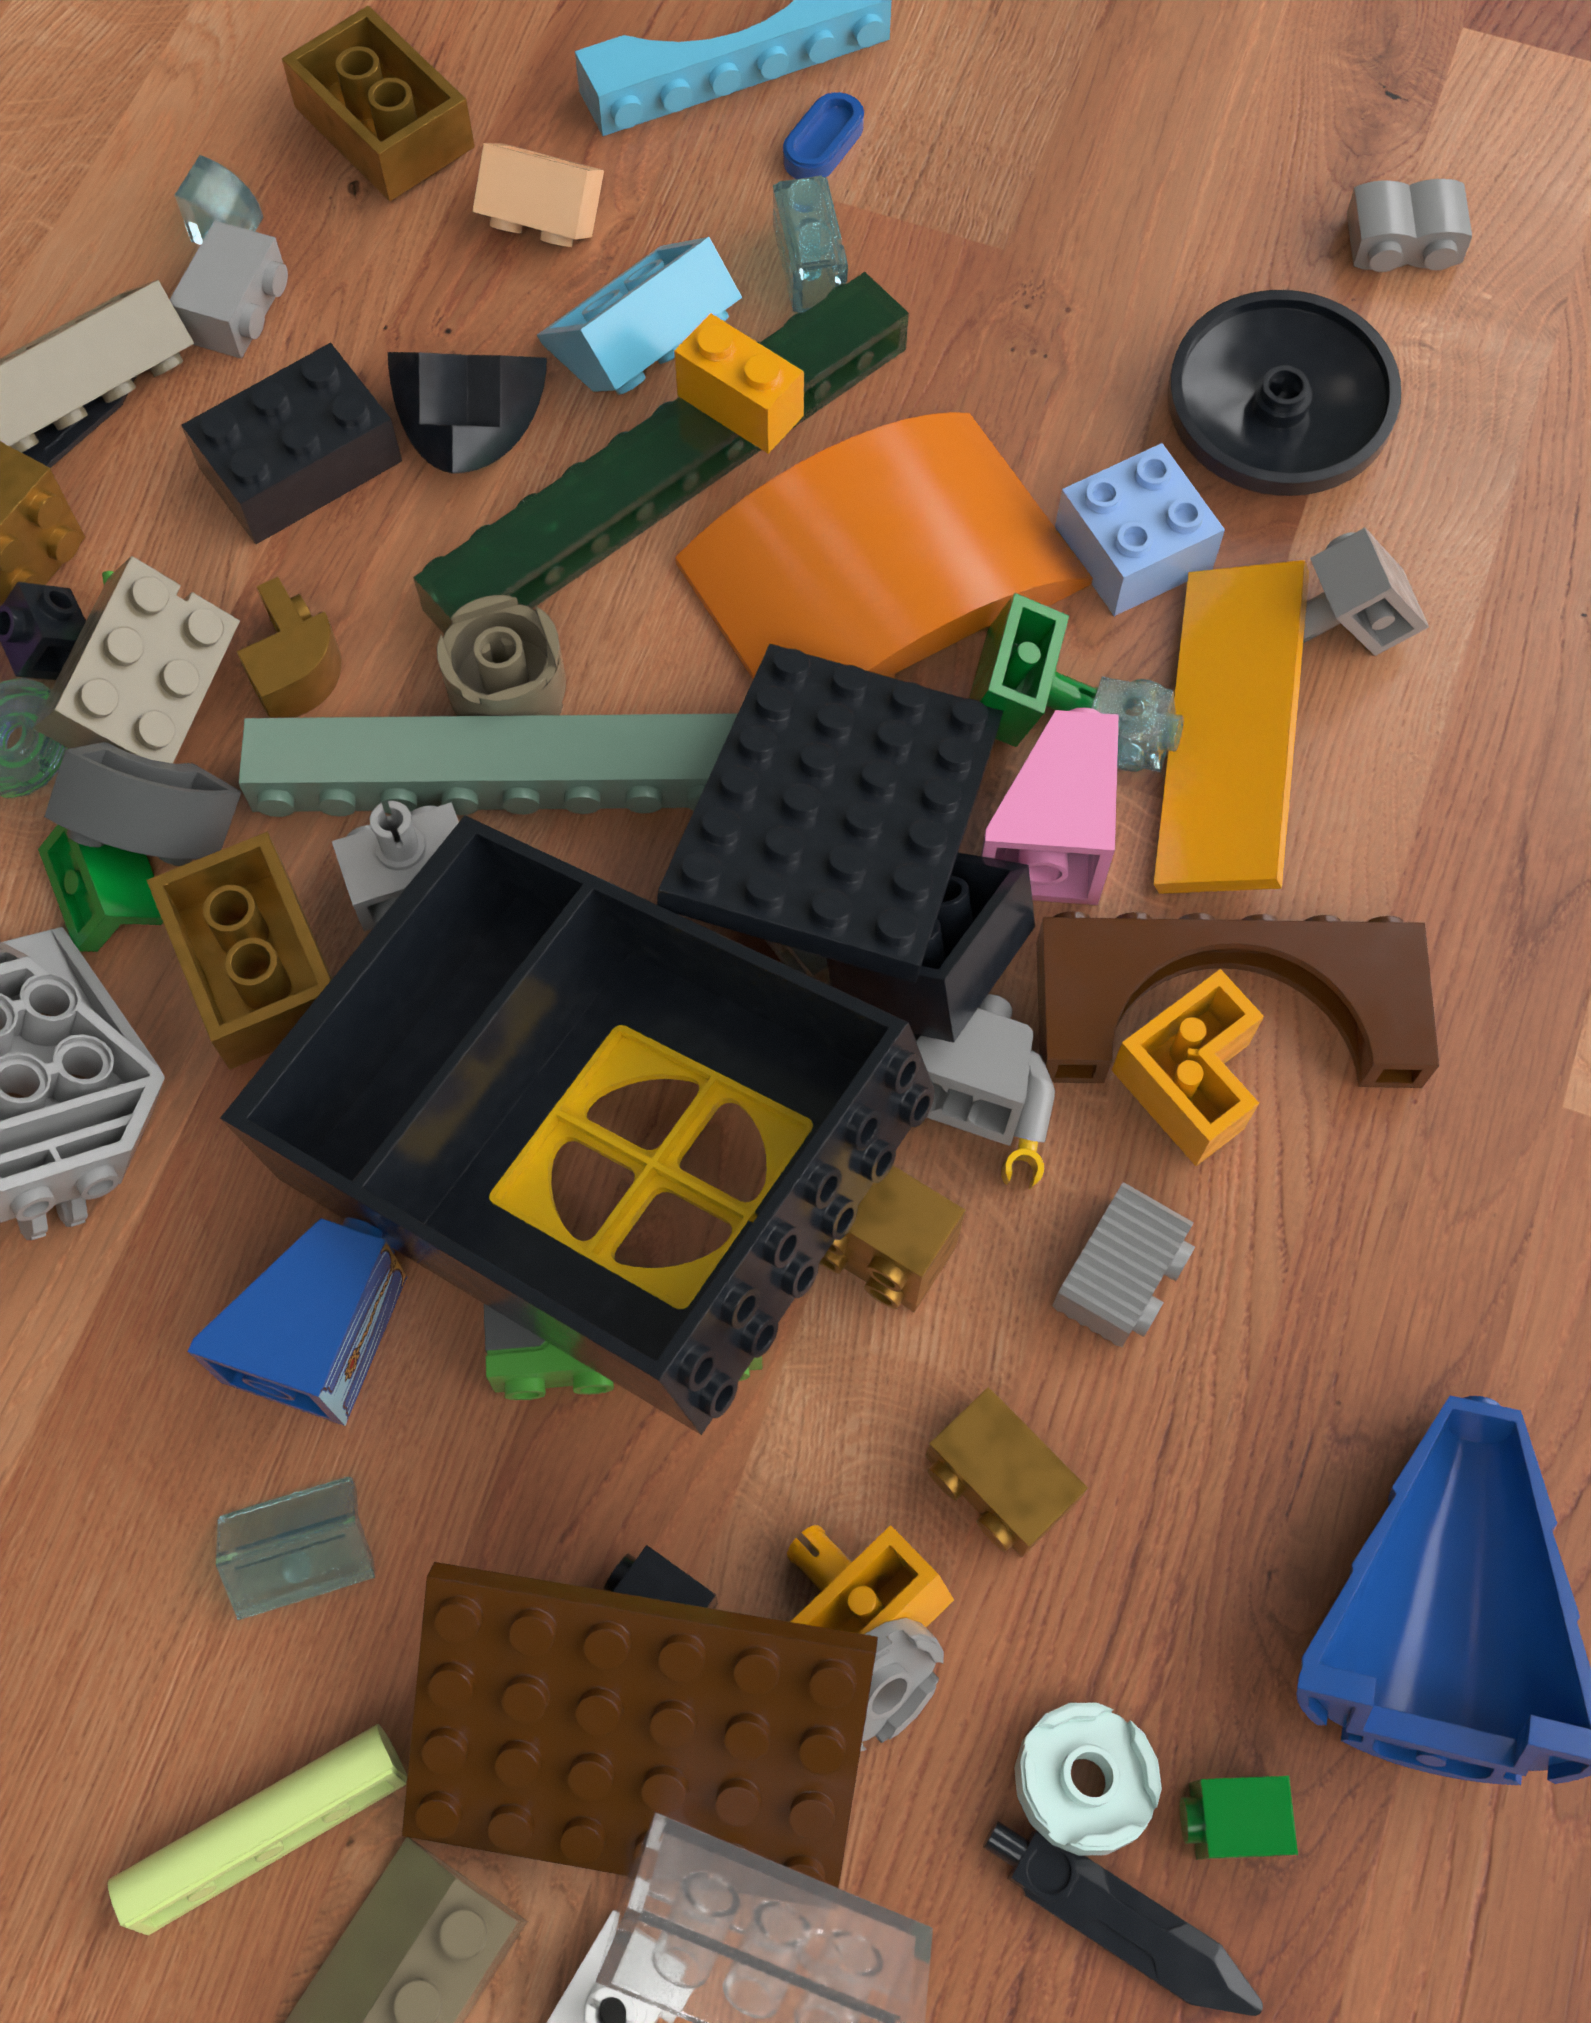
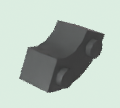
[44,742,242,866]

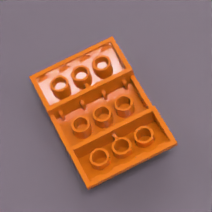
[675,412,1093,679]

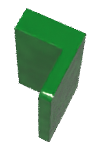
[38,824,163,952]

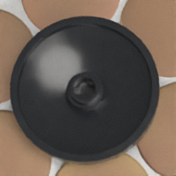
[1168,290,1402,496]

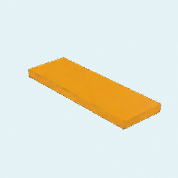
[1154,560,1309,894]

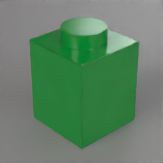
[1180,1776,1298,1860]

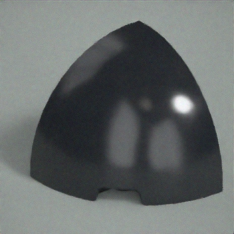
[388,352,547,473]

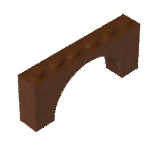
[1036,911,1439,1088]

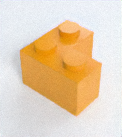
[1111,969,1264,1166]

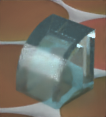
[174,155,264,245]

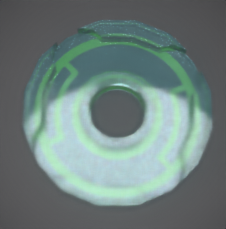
[0,678,69,799]

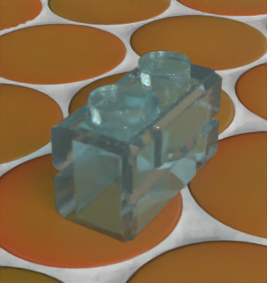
[773,175,848,314]

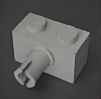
[1303,528,1429,656]
[332,801,459,931]

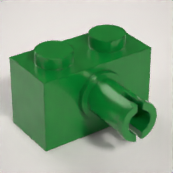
[969,593,1103,747]

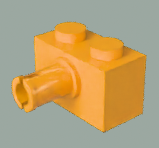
[787,1525,954,1634]

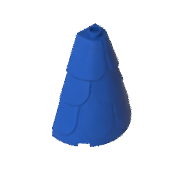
[1296,1395,1591,1785]

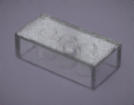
[595,1813,933,2023]

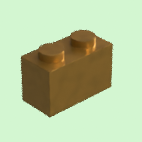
[925,1387,1088,1557]

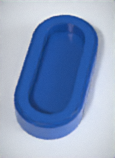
[783,92,864,182]

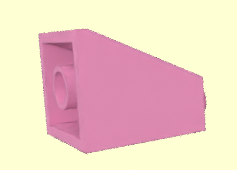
[981,708,1119,905]

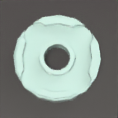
[1014,1703,1162,1856]

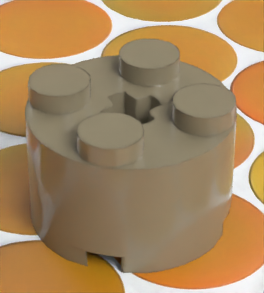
[437,595,566,716]

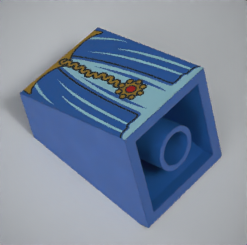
[187,1217,407,1426]

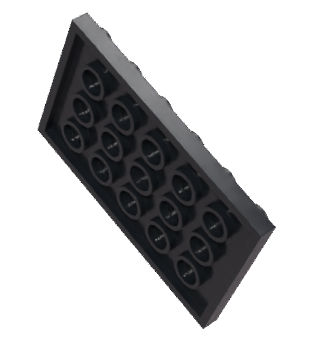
[657,644,1003,984]

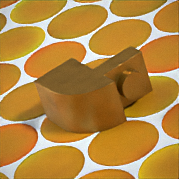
[236,577,342,718]

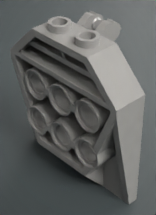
[0,927,165,1240]

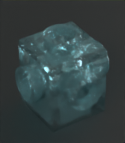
[1092,677,1184,772]

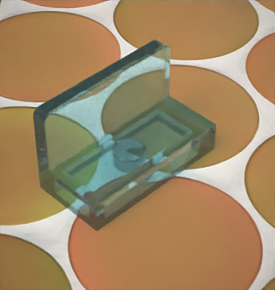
[216,1477,375,1620]

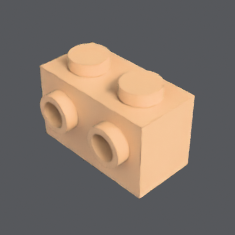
[473,143,604,247]

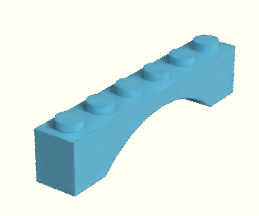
[575,0,892,136]

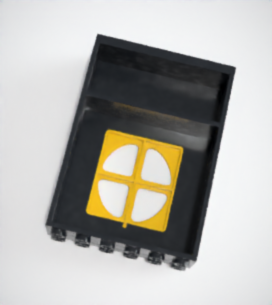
[220,815,935,1435]

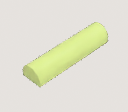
[108,1724,408,1935]

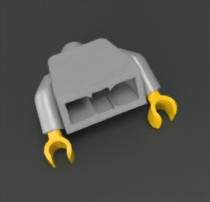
[913,994,1055,1189]

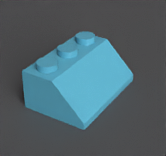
[537,237,742,395]

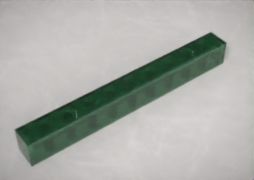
[413,272,909,634]

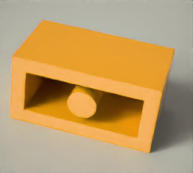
[674,313,804,454]

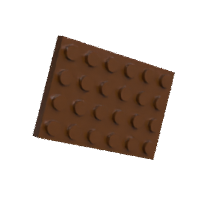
[402,1562,878,1913]

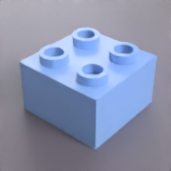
[1055,443,1225,616]

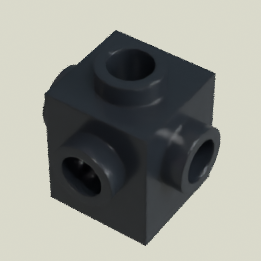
[0,582,86,680]

